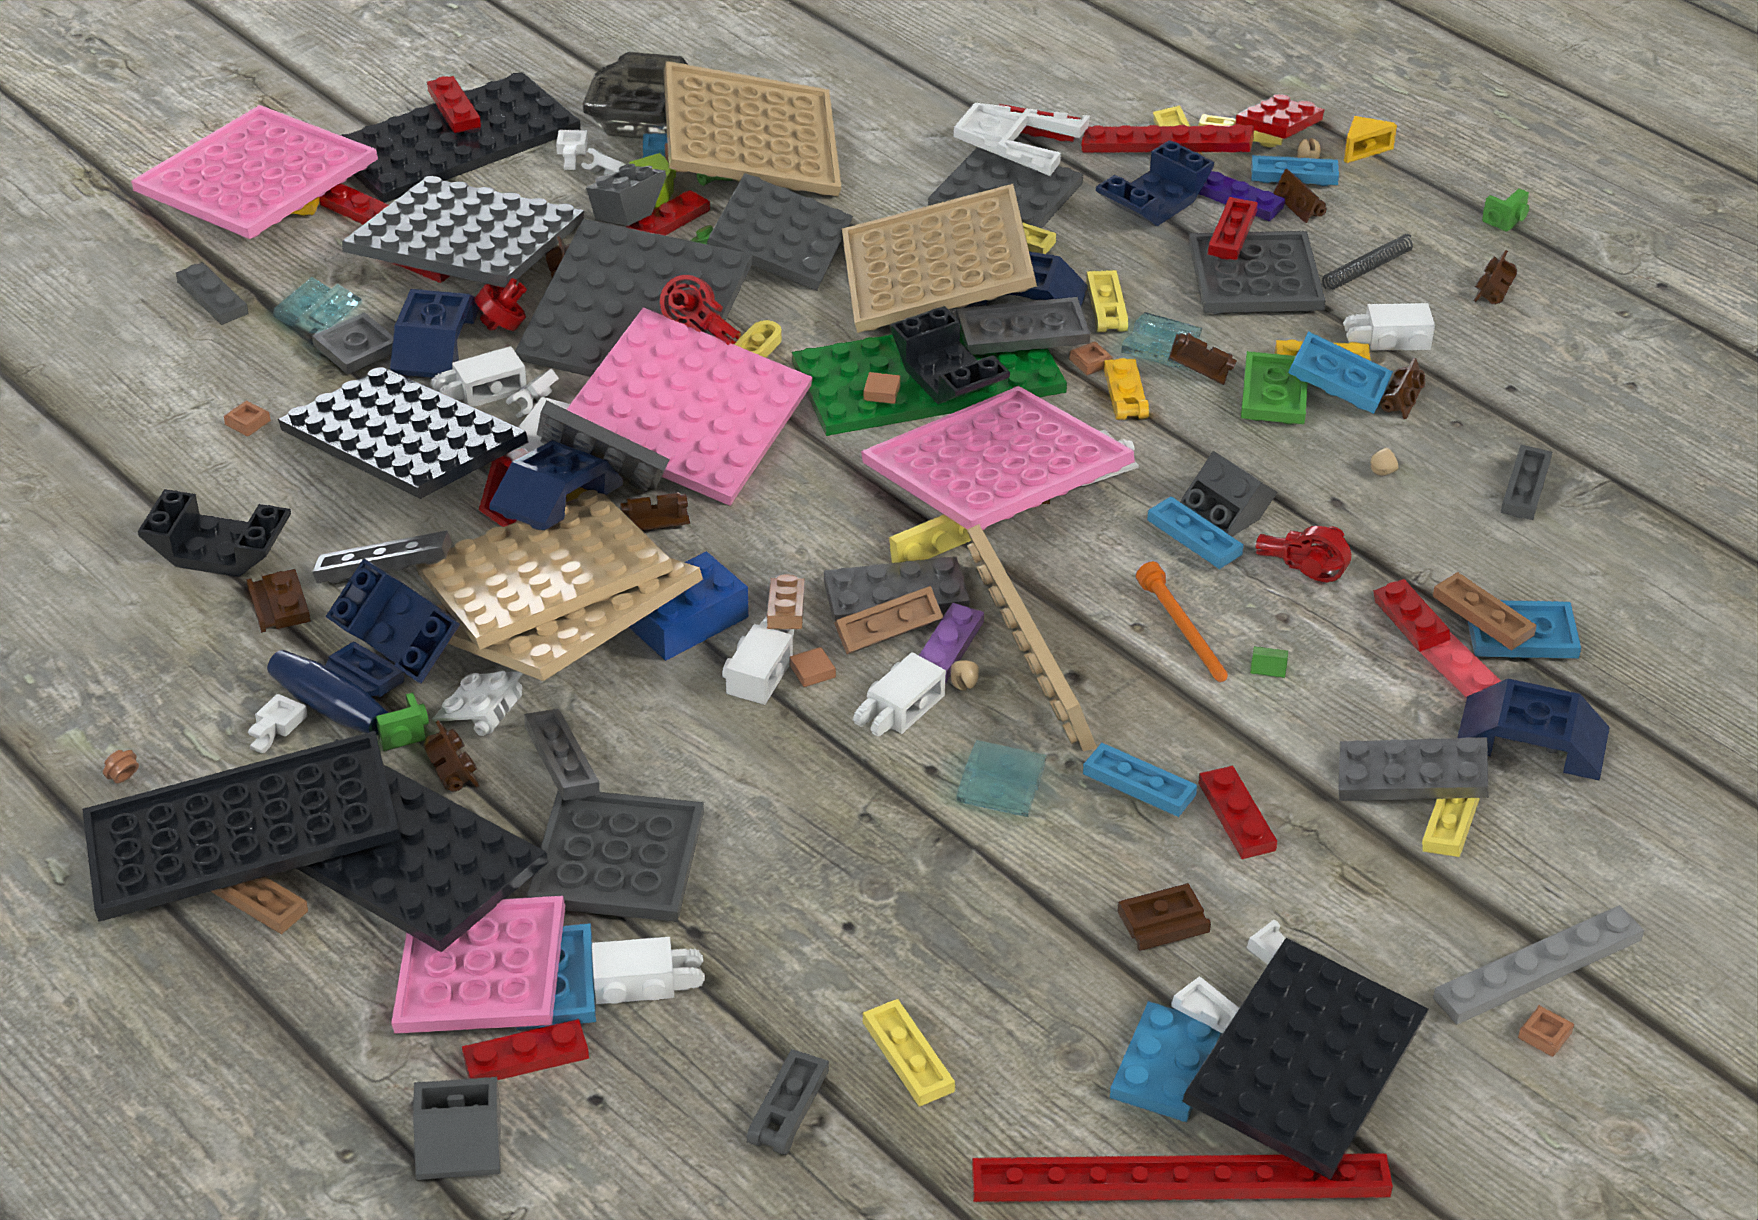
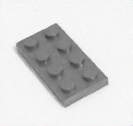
[956,297,1091,355]
[824,556,970,625]
[1338,737,1489,801]

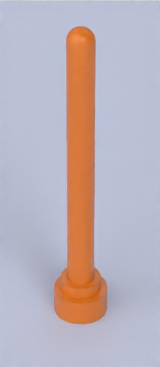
[1136,561,1228,682]

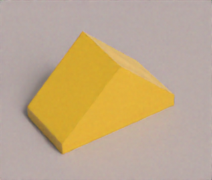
[1344,116,1397,163]

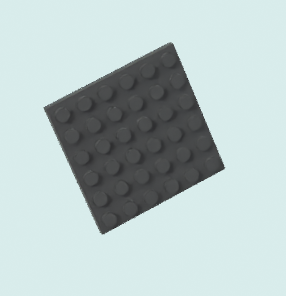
[342,176,584,287]
[515,219,753,377]

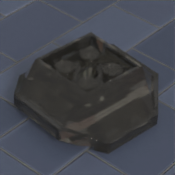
[583,52,688,139]

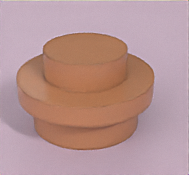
[103,750,139,783]

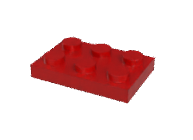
[1235,94,1324,139]

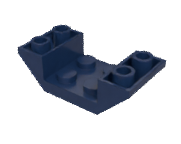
[1096,140,1214,226]
[964,252,1088,309]
[390,289,480,378]
[490,440,623,530]
[325,558,460,684]
[1457,678,1610,781]

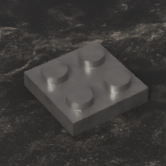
[312,312,393,375]

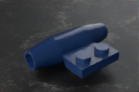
[267,641,404,736]

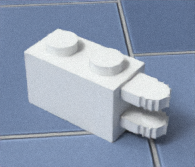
[1343,303,1435,351]
[431,346,527,407]
[722,617,794,705]
[852,652,946,737]
[592,937,705,1004]

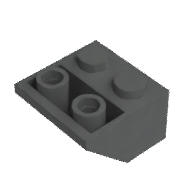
[586,163,666,226]
[1180,451,1278,536]
[413,1077,501,1180]

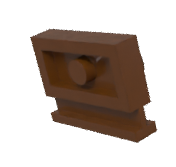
[246,569,311,633]
[1117,883,1211,951]

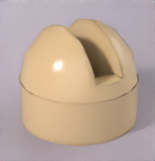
[1297,138,1321,159]
[1370,448,1398,476]
[950,660,979,691]

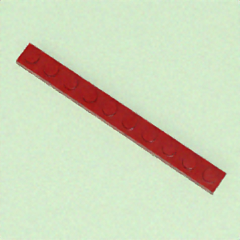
[972,1153,1393,1202]

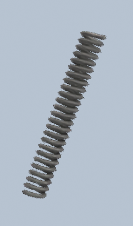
[1322,234,1413,290]

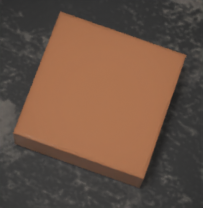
[1069,341,1113,375]
[864,372,900,404]
[224,400,271,436]
[789,647,836,687]
[1518,1005,1574,1057]

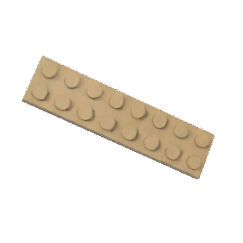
[967,524,1097,751]

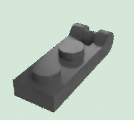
[746,1049,829,1155]

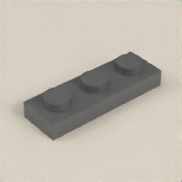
[176,262,248,325]
[1501,445,1553,520]

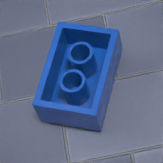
[629,551,749,661]

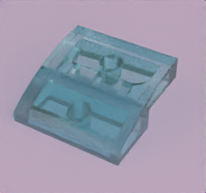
[273,277,362,334]
[1121,312,1202,368]
[956,740,1047,817]

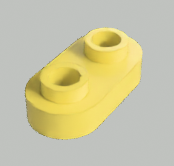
[735,320,782,358]

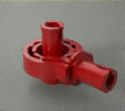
[660,275,741,345]
[475,278,527,331]
[1255,526,1352,582]

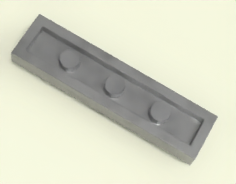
[313,530,451,583]
[524,708,600,800]

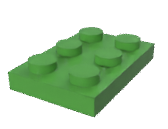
[1241,351,1308,424]

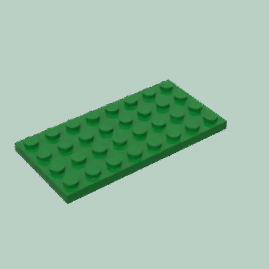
[792,332,1067,436]

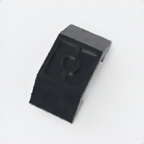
[890,306,1010,404]
[138,489,291,577]

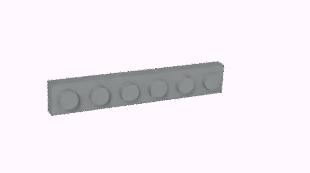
[1433,905,1644,1025]

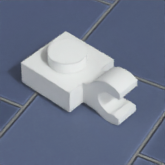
[556,130,588,170]
[581,148,626,175]
[506,368,559,418]
[248,694,307,753]

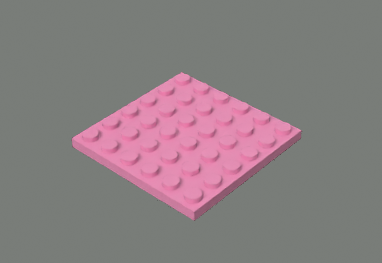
[131,105,378,239]
[566,307,813,506]
[861,386,1135,530]

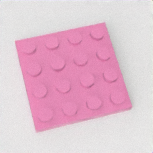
[391,896,565,1034]

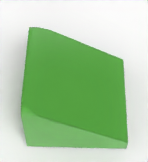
[1250,646,1288,678]

